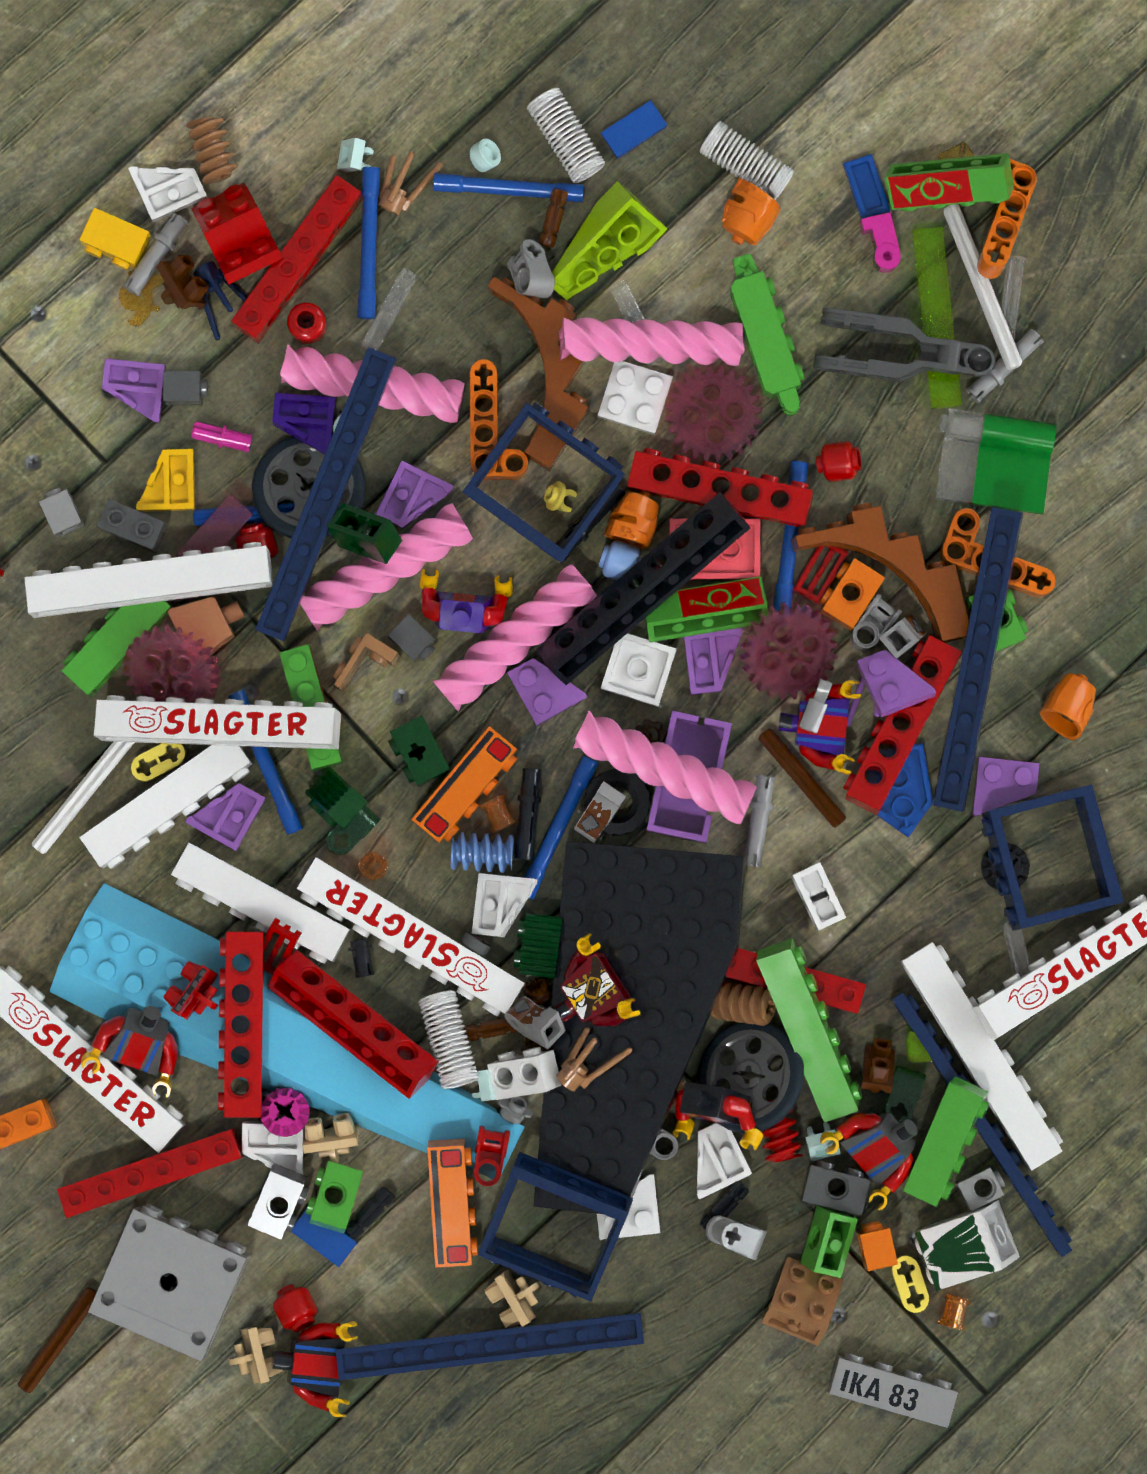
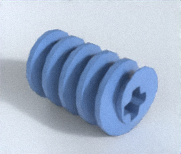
[451,832,514,873]

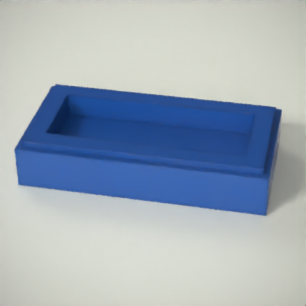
[601,100,667,159]
[843,154,890,219]
[291,1209,358,1267]

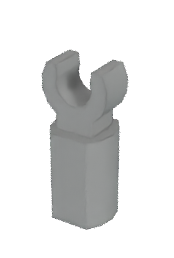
[799,679,832,734]

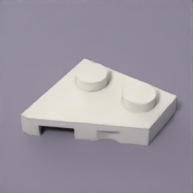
[128,166,208,222]
[472,873,537,937]
[242,1121,304,1175]
[697,1123,752,1199]
[597,1174,660,1240]

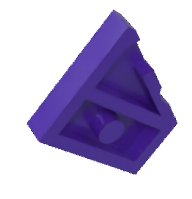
[272,393,336,455]

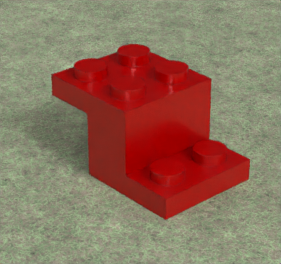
[191,182,283,285]

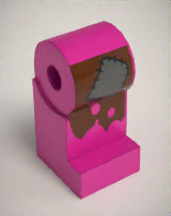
[859,212,901,273]

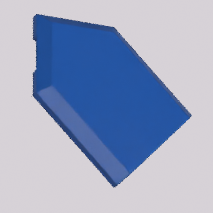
[866,743,933,838]

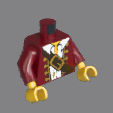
[555,933,640,1026]

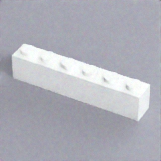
[79,745,253,869]
[171,843,351,964]

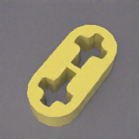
[131,743,187,782]
[891,1255,929,1313]

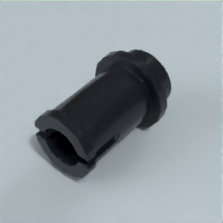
[348,939,375,978]

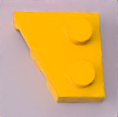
[136,449,195,512]

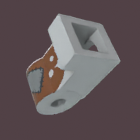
[879,615,927,659]
[574,781,626,843]
[505,997,566,1049]

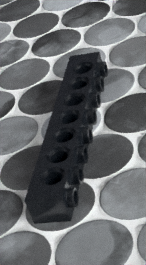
[536,492,751,685]

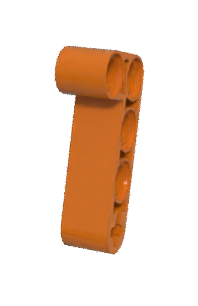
[977,159,1037,279]
[470,359,528,480]
[940,508,1056,598]

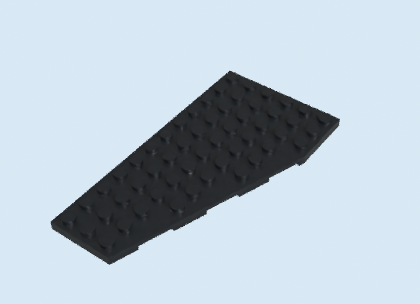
[533,841,746,1214]

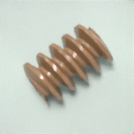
[186,117,238,184]
[710,982,776,1026]

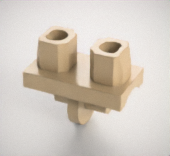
[302,1113,360,1164]
[485,1269,539,1329]
[228,1327,282,1384]

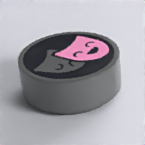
[460,931,491,957]

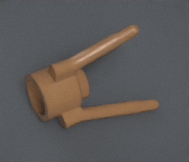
[378,151,443,216]
[556,1027,632,1091]

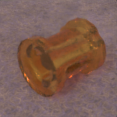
[480,795,516,833]
[359,852,388,880]
[938,1293,972,1330]

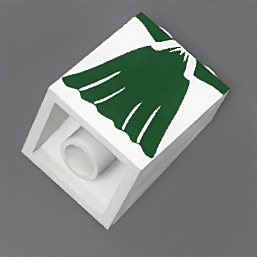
[915,1200,1020,1291]

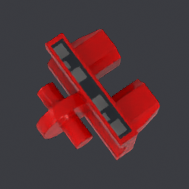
[164,961,219,1020]

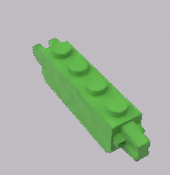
[730,253,804,417]

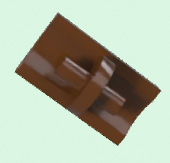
[156,255,209,309]
[861,1038,895,1094]

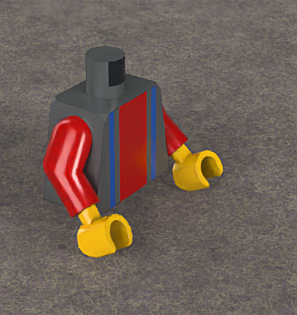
[81,1006,179,1098]
[820,1112,917,1210]

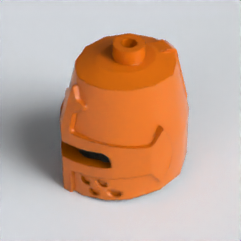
[722,178,781,245]
[604,491,659,550]
[1039,673,1096,741]

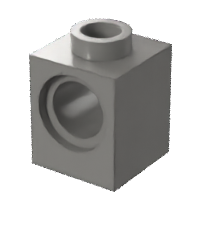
[39,488,85,538]
[955,1166,1005,1211]

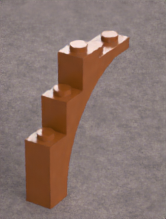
[488,276,589,472]
[791,503,969,643]

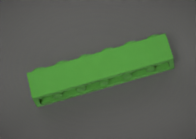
[756,938,863,1123]

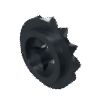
[981,843,1030,890]

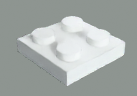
[597,361,673,435]
[601,633,676,707]

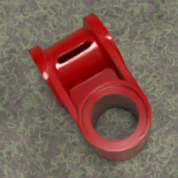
[473,1126,510,1186]

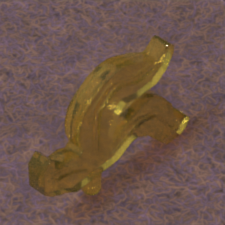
[119,271,165,327]

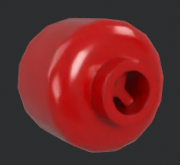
[287,302,327,344]
[816,441,862,482]
[235,522,279,564]
[273,1284,318,1332]

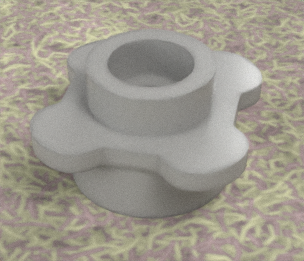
[498,1096,533,1124]

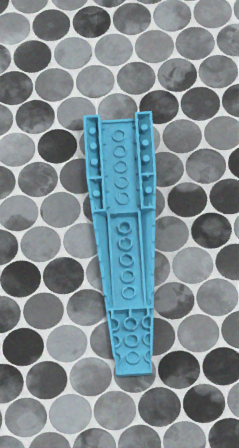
[49,883,525,1179]

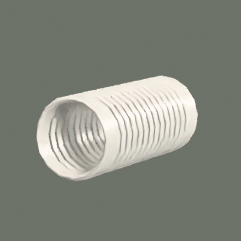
[527,88,605,183]
[699,121,794,200]
[418,990,479,1089]

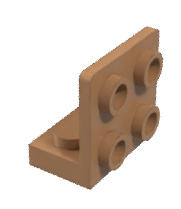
[333,633,401,692]
[761,1257,843,1346]

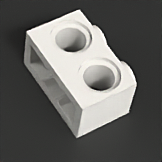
[791,862,846,931]
[487,1047,562,1100]

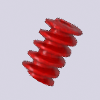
[762,1099,804,1163]

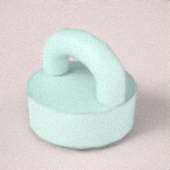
[470,139,501,172]

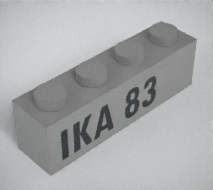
[828,1352,958,1428]

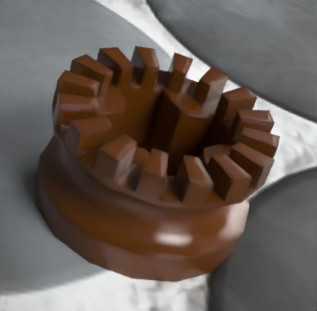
[522,977,553,1005]

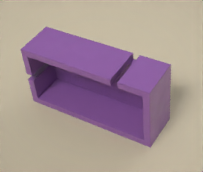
[647,711,732,844]

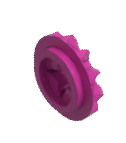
[261,1088,310,1137]

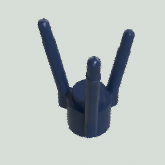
[193,261,248,341]

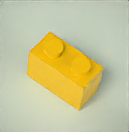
[79,207,152,270]

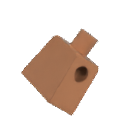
[167,597,245,665]

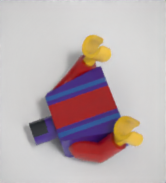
[419,569,513,633]
[778,680,861,775]

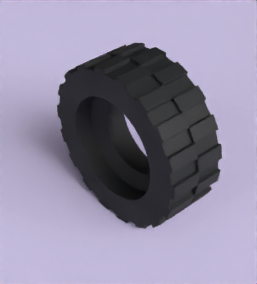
[584,769,651,836]

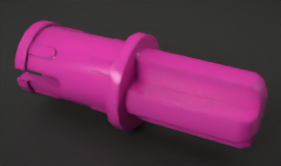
[191,421,253,453]

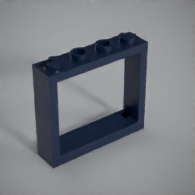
[462,402,625,563]
[981,784,1124,931]
[478,1151,634,1302]

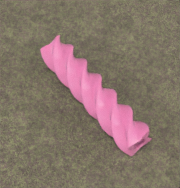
[559,317,745,366]
[280,345,465,423]
[300,503,473,632]
[433,564,597,712]
[573,711,757,824]

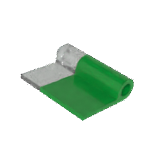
[935,408,1056,515]

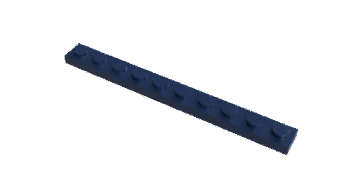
[255,347,397,642]
[933,507,1023,812]
[891,992,1072,1257]
[335,1313,644,1380]

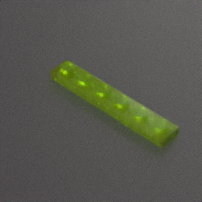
[912,227,962,409]

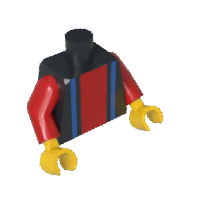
[673,1082,763,1150]
[271,1321,358,1417]

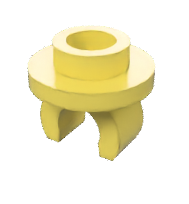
[544,481,577,512]

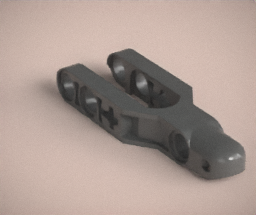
[813,308,995,382]

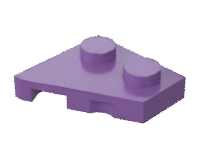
[102,358,166,423]
[375,461,454,529]
[684,628,742,695]
[857,650,936,718]
[507,658,587,726]
[972,757,1039,816]
[185,783,266,851]

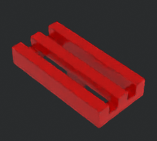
[793,546,849,606]
[263,918,302,975]

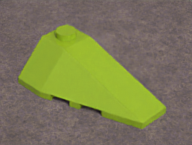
[552,181,668,300]

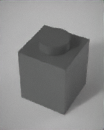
[163,371,208,405]
[388,614,436,663]

